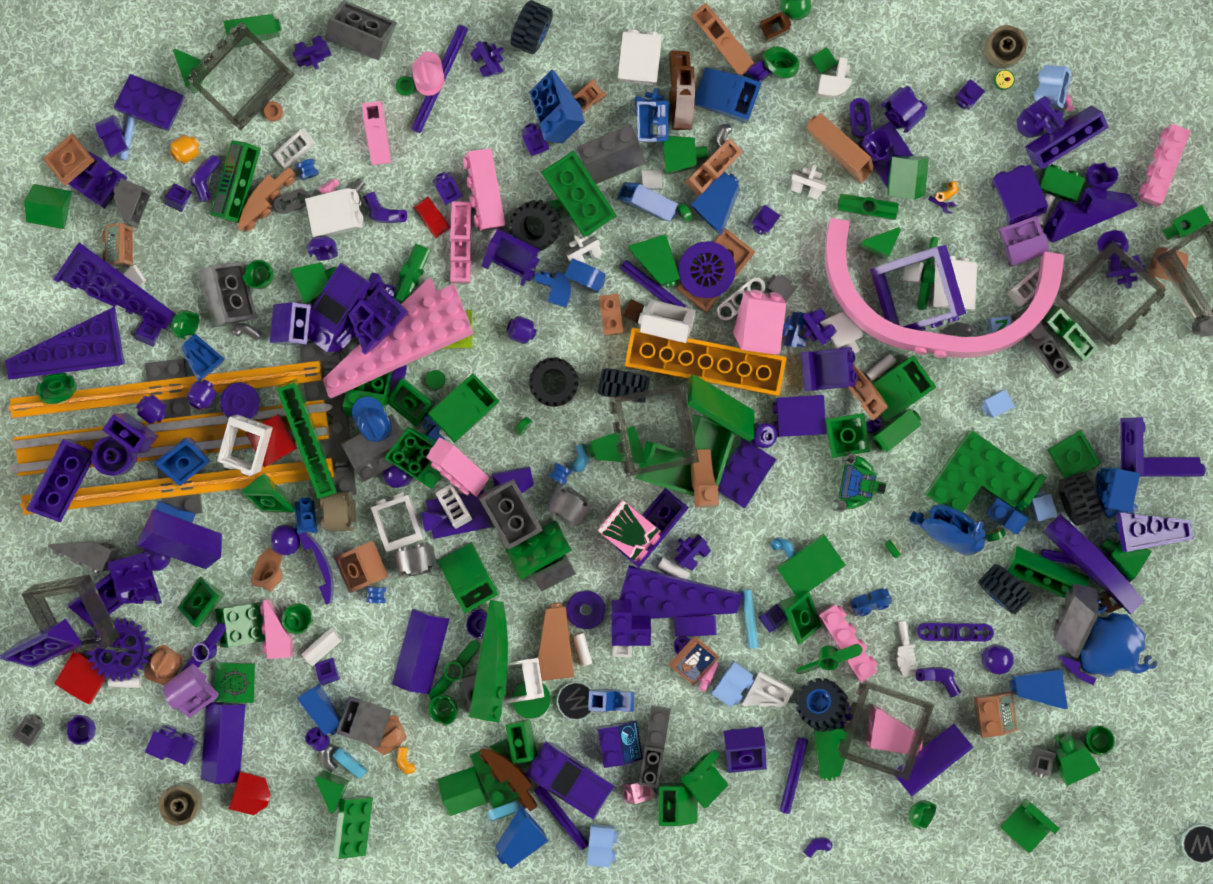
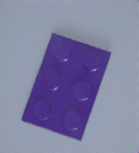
[114,74,185,132]
[857,121,913,189]
[718,438,777,508]

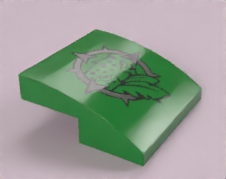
[214,662,255,703]

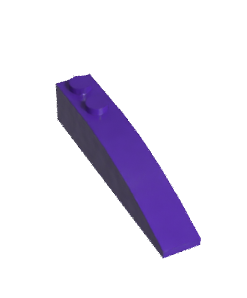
[1043,514,1144,615]

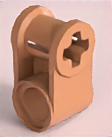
[573,79,607,113]

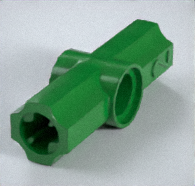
[837,194,899,220]
[393,243,431,302]

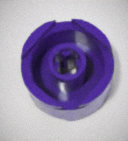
[881,86,927,133]
[91,436,137,476]

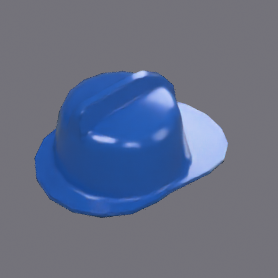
[352,397,391,442]

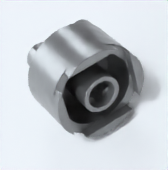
[547,483,593,527]
[395,542,438,578]

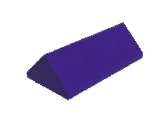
[26,439,93,523]
[615,488,689,568]
[137,509,222,569]
[68,573,123,627]
[392,609,450,694]
[0,618,81,668]
[201,702,246,784]
[892,724,974,797]

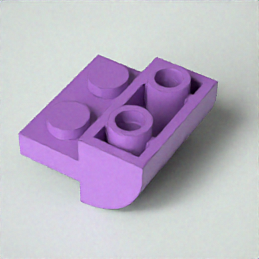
[999,216,1049,267]
[163,664,219,718]

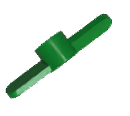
[917,236,938,310]
[428,640,480,700]
[796,644,863,674]

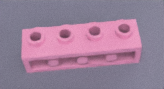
[1138,124,1191,207]
[463,148,506,232]
[426,437,489,497]
[817,603,878,682]

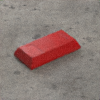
[413,196,451,238]

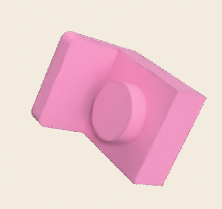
[623,781,656,804]

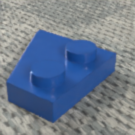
[181,334,225,382]

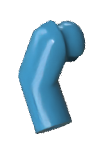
[571,444,589,472]
[771,537,796,558]

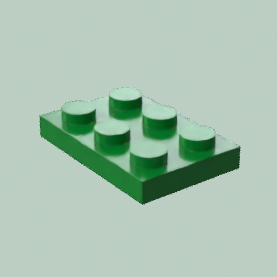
[505,520,572,579]
[469,739,529,809]
[333,796,373,859]

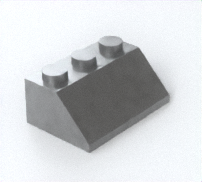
[325,0,397,61]
[577,124,646,184]
[198,261,257,328]
[341,414,404,482]
[479,479,543,550]
[1052,583,1098,658]

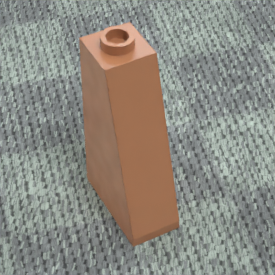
[807,113,874,184]
[538,603,575,681]

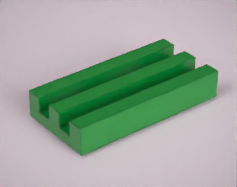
[1015,473,1047,512]

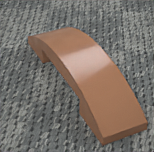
[848,363,888,420]

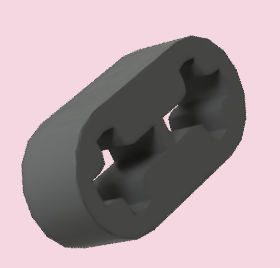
[274,189,310,214]

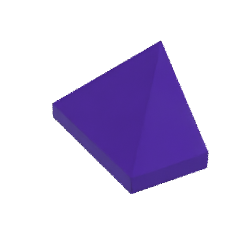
[492,466,534,493]

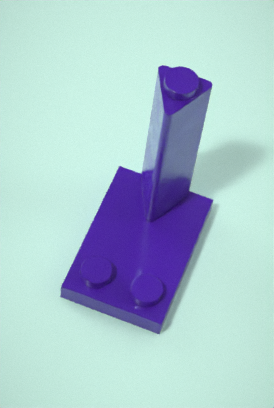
[1120,417,1206,477]
[421,489,491,539]

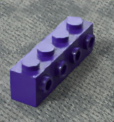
[1025,105,1109,169]

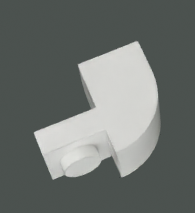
[817,57,852,99]

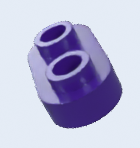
[849,98,871,138]

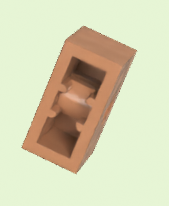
[599,293,624,336]

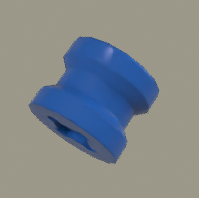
[296,159,319,180]
[548,462,572,485]
[366,586,386,603]

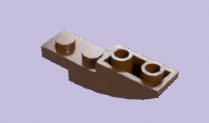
[669,50,695,130]
[479,745,537,812]

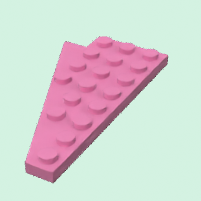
[323,277,474,398]

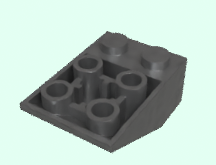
[48,541,121,573]

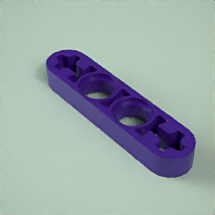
[916,622,994,642]

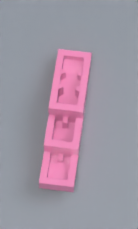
[450,202,472,284]

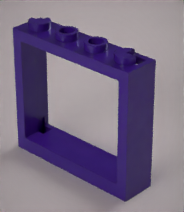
[870,245,966,331]

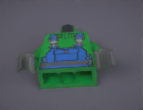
[833,451,886,512]

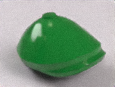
[763,46,800,79]

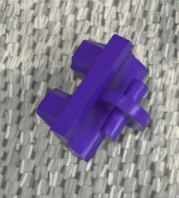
[292,36,332,70]
[470,41,505,77]
[1026,96,1065,134]
[1106,255,1146,289]
[802,308,837,346]
[674,534,711,571]

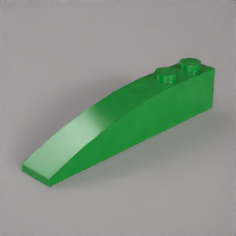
[277,379,337,499]
[469,600,508,722]

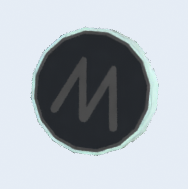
[557,681,592,721]
[1181,824,1213,864]

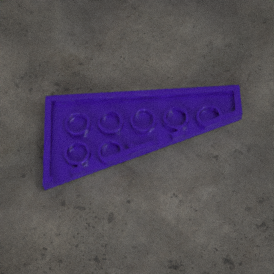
[53,242,176,329]
[5,306,125,380]

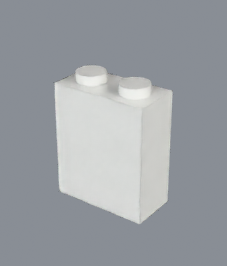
[618,29,662,86]
[305,188,363,237]
[933,256,977,310]

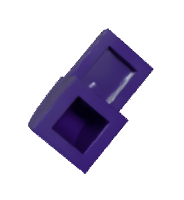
[95,115,129,158]

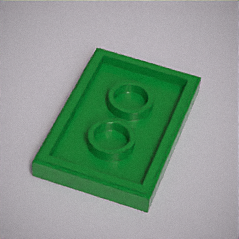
[776,533,846,595]

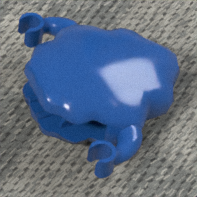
[909,504,985,556]
[1080,599,1157,677]

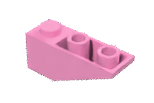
[362,101,391,165]
[261,599,293,659]

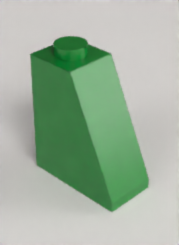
[223,14,282,48]
[628,234,680,288]
[870,409,922,453]
[588,426,645,464]
[813,725,854,781]

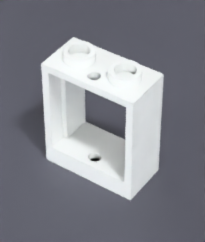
[638,300,696,343]
[217,414,273,476]
[371,492,425,552]
[502,658,544,704]

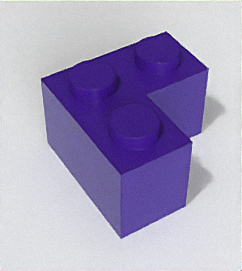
[611,600,651,646]
[145,724,198,765]

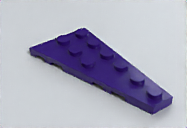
[619,565,742,619]

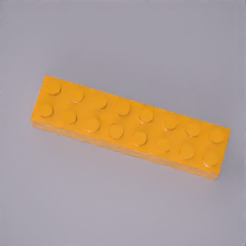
[624,327,787,397]

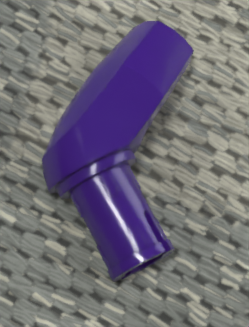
[190,155,221,203]
[363,192,407,223]
[916,667,961,698]

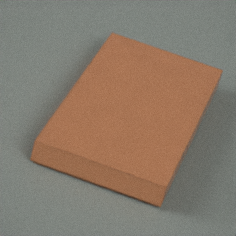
[676,228,755,313]

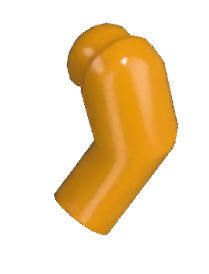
[936,181,959,202]
[396,746,415,775]

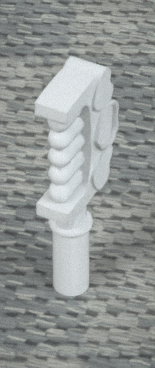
[896,620,917,677]

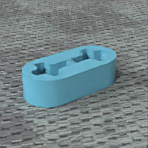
[333,747,368,779]
[487,800,522,821]

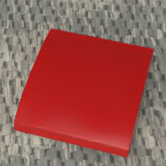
[246,414,298,468]
[54,650,106,705]

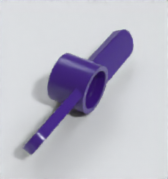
[181,623,225,672]

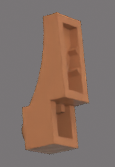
[684,138,743,196]
[690,450,719,508]

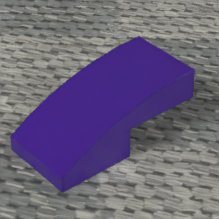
[674,615,717,637]
[1058,654,1096,686]

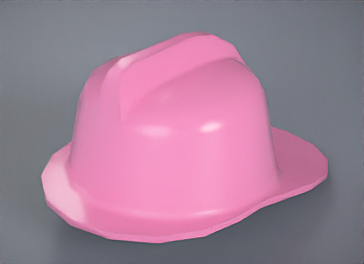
[412,52,444,96]

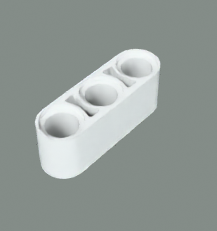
[716,278,765,322]

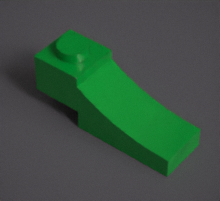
[1042,305,1098,362]

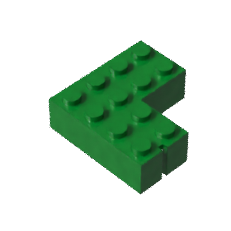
[635,414,735,496]
[924,430,1037,512]

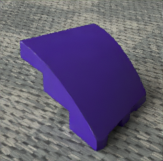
[54,151,127,209]
[348,286,409,355]
[107,552,162,604]

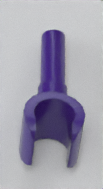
[928,196,956,214]

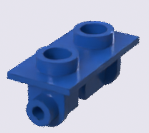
[850,588,892,617]

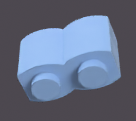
[1034,65,1071,109]
[711,661,754,707]
[587,823,618,868]

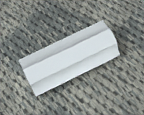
[302,628,342,666]

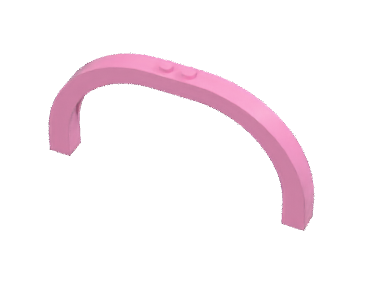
[825,218,1064,358]

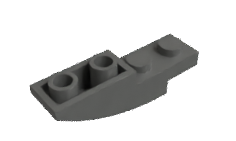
[1012,306,1073,379]
[639,705,671,788]

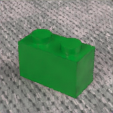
[1039,164,1085,203]
[505,719,537,764]

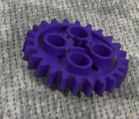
[87,618,152,682]

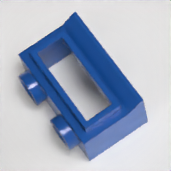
[636,100,668,142]

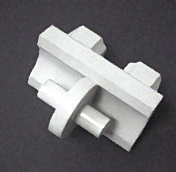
[791,164,827,199]
[565,233,602,263]

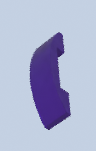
[298,532,334,605]

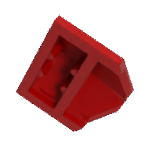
[228,771,271,816]

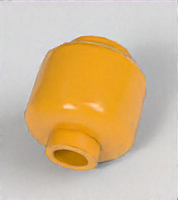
[169,135,200,164]

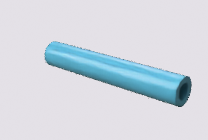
[742,589,758,649]

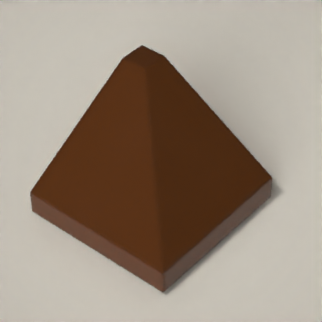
[623,299,644,323]

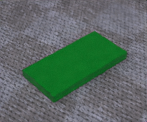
[541,150,617,238]
[687,374,755,442]

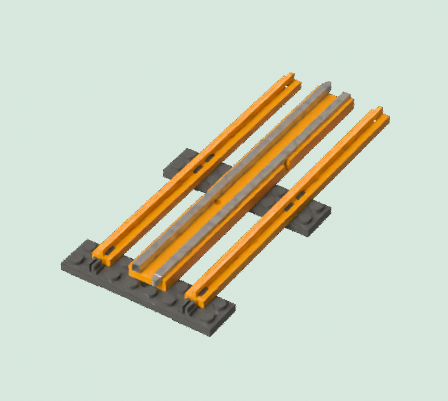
[8,343,357,515]

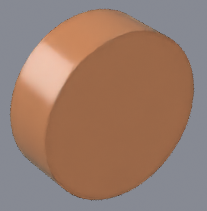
[263,101,283,122]

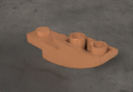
[691,3,755,76]
[238,167,297,232]

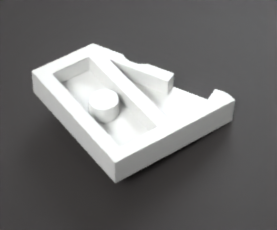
[742,671,794,707]

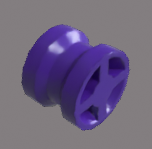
[747,60,772,82]
[673,636,691,655]
[305,727,330,752]

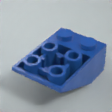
[694,67,762,124]
[529,69,585,144]
[1095,468,1140,513]

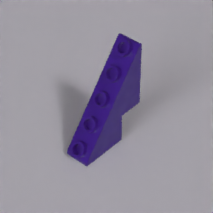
[1043,187,1138,243]

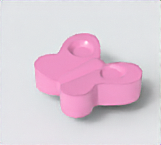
[318,179,340,194]

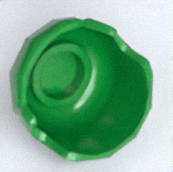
[780,0,812,20]
[242,260,274,289]
[171,310,200,340]
[281,603,313,635]
[429,694,458,726]
[1084,726,1115,756]
[909,800,936,830]

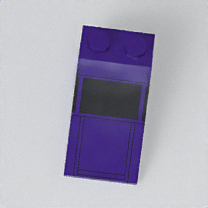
[308,263,371,352]
[525,741,614,820]

